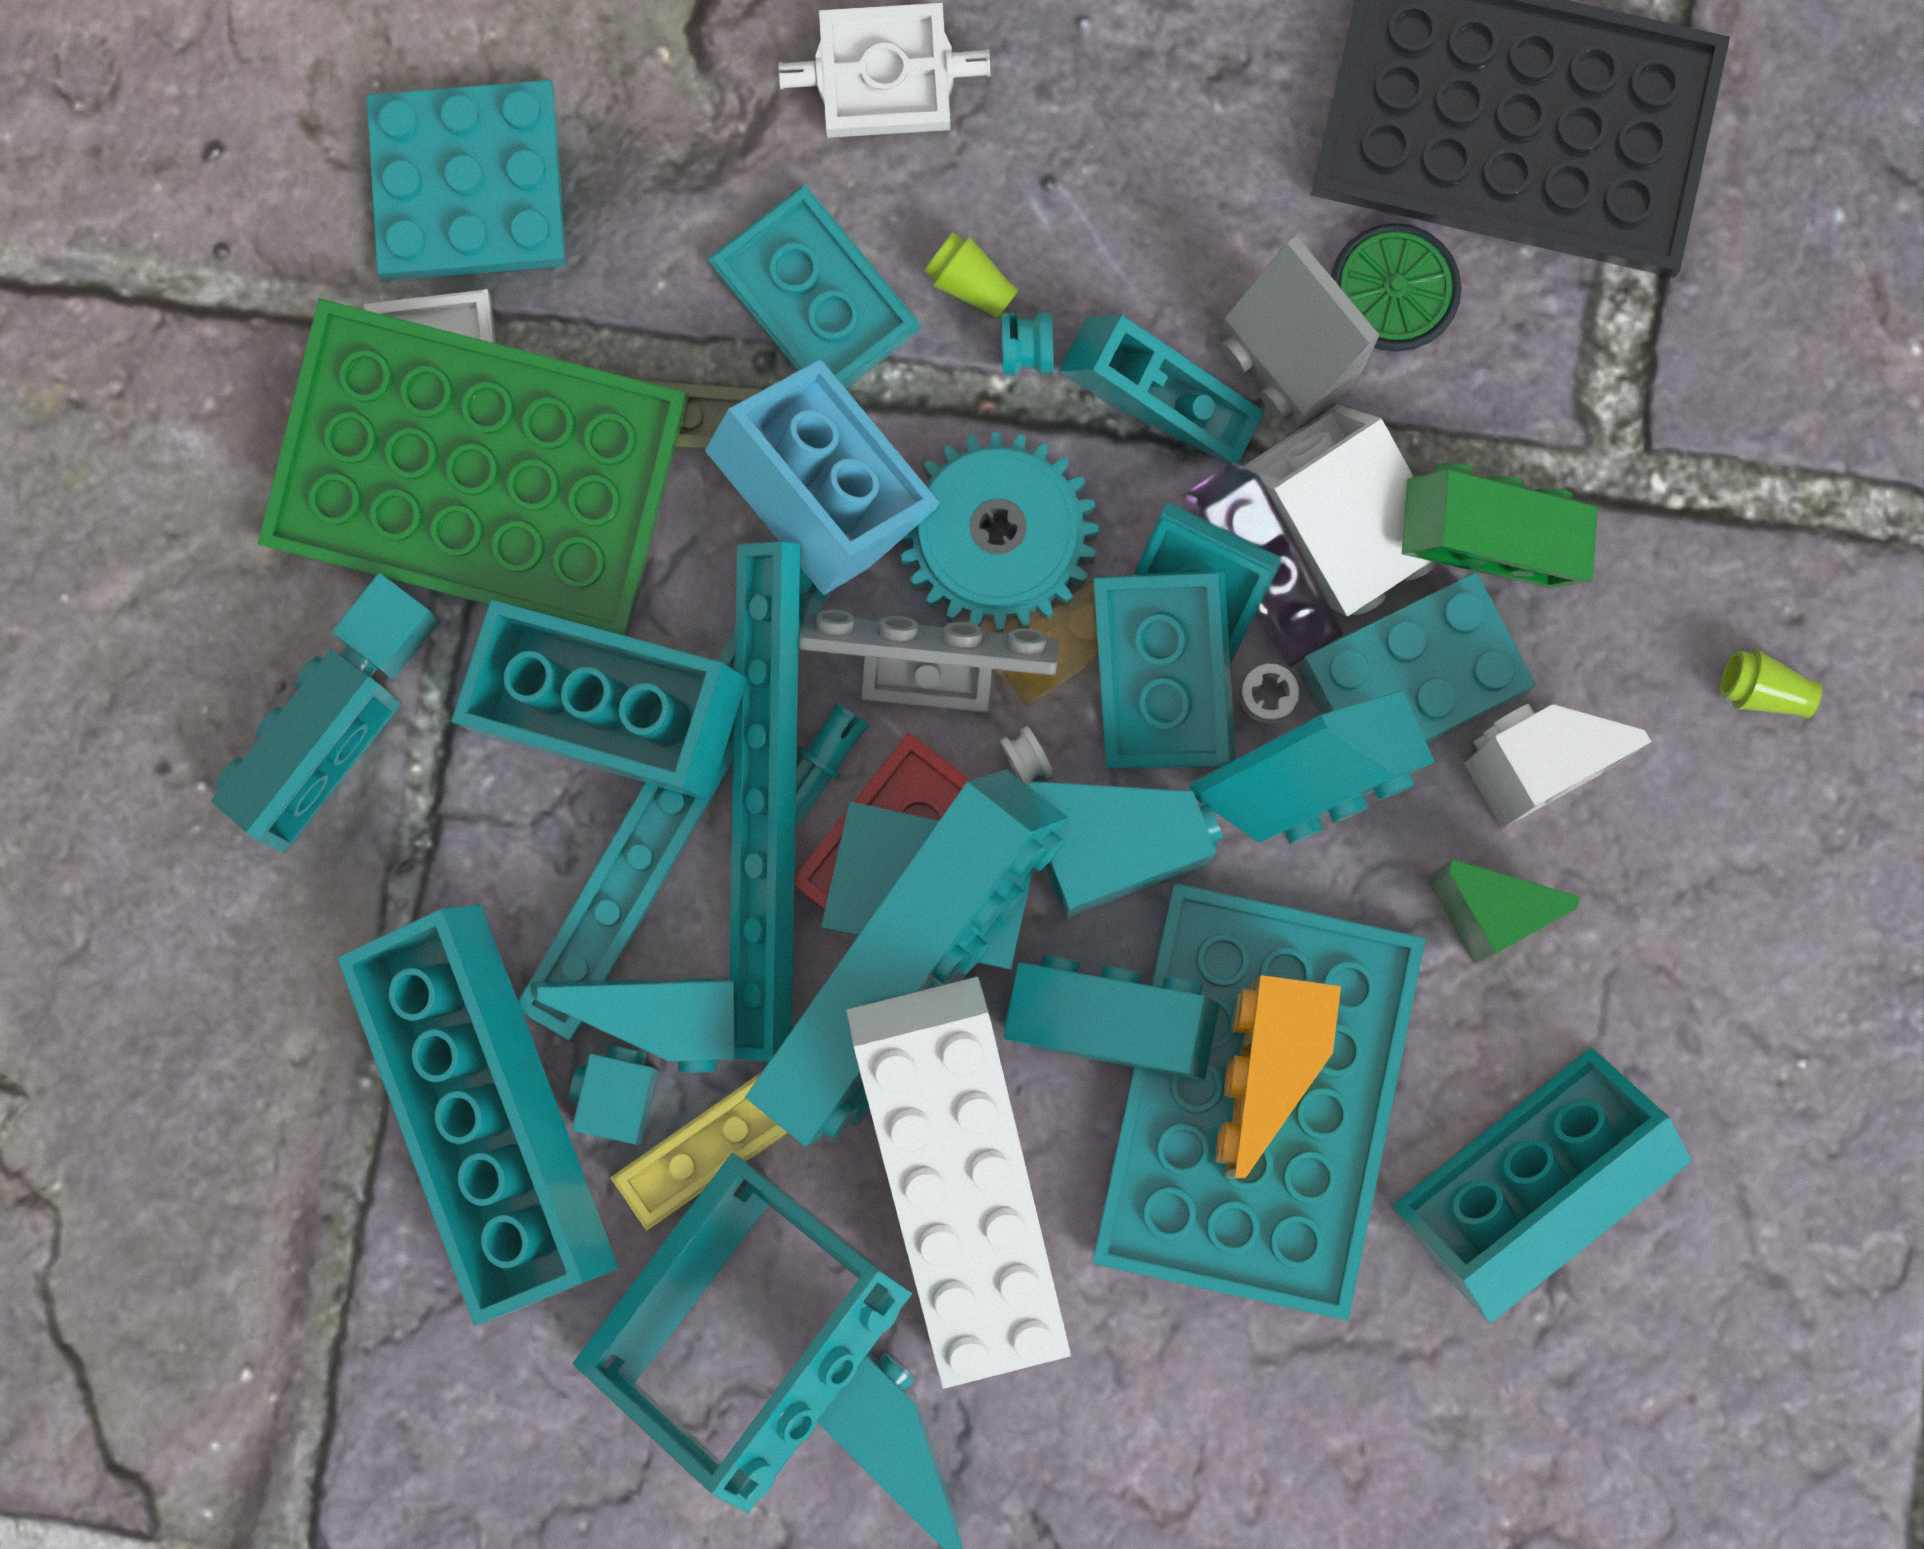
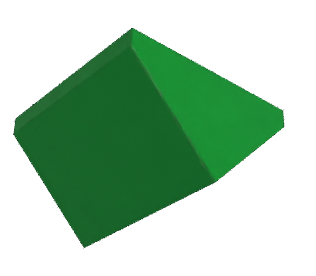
[1430,859,1580,963]

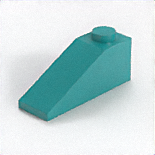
[1059,314,1265,466]
[530,977,735,1073]

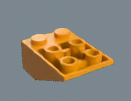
[1215,975,1341,1179]

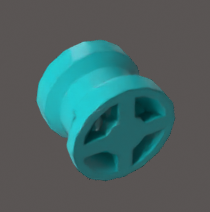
[1001,311,1053,376]

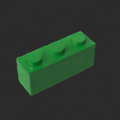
[1401,463,1598,589]

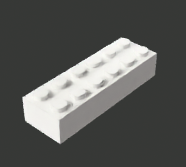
[846,977,1071,1389]

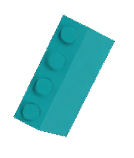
[1392,1047,1692,1324]

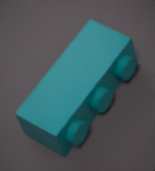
[1003,955,1220,1081]

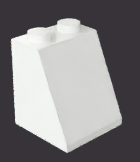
[1235,404,1437,617]

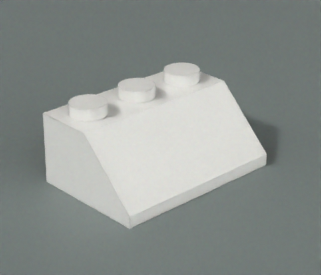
[1464,704,1651,829]

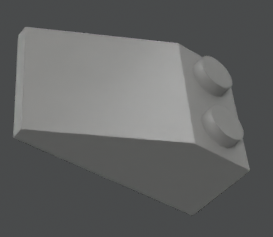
[1220,235,1380,430]

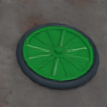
[1331,223,1462,352]

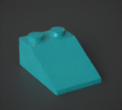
[817,1350,963,1549]

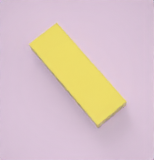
[610,1071,788,1231]

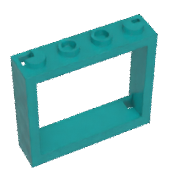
[572,1152,912,1514]

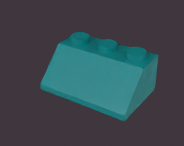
[211,648,402,854]
[1188,690,1435,845]

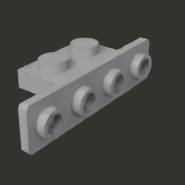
[799,609,1059,712]

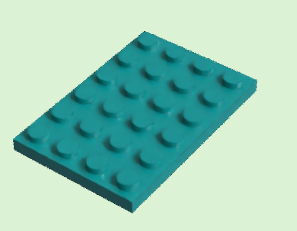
[1092,883,1426,1321]

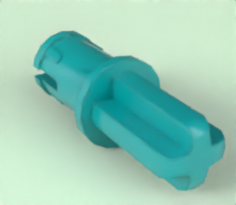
[795,702,870,825]

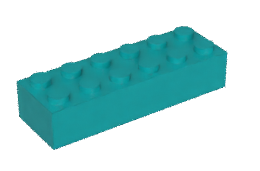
[745,769,1068,1147]
[337,904,619,1326]

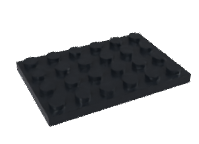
[1310,0,1730,278]

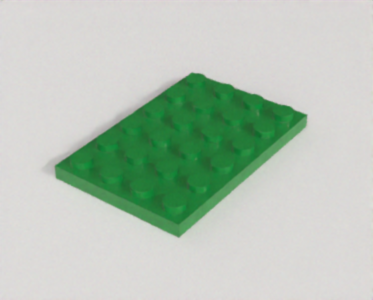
[258,298,689,637]

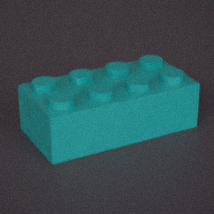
[451,600,748,801]

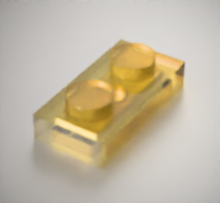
[1000,580,1099,707]

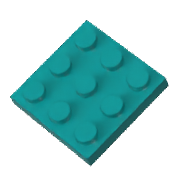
[367,80,567,281]

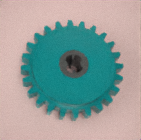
[899,432,1099,633]

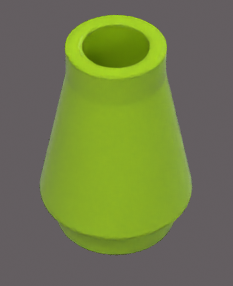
[924,231,1019,319]
[1720,648,1822,719]

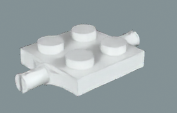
[779,3,991,138]

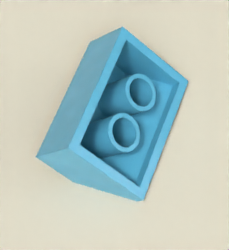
[705,359,940,596]

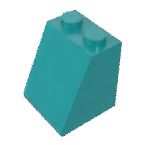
[1026,782,1222,920]

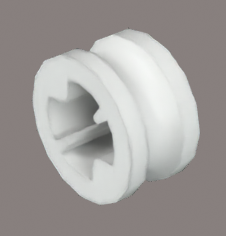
[1240,663,1299,724]
[999,726,1054,784]

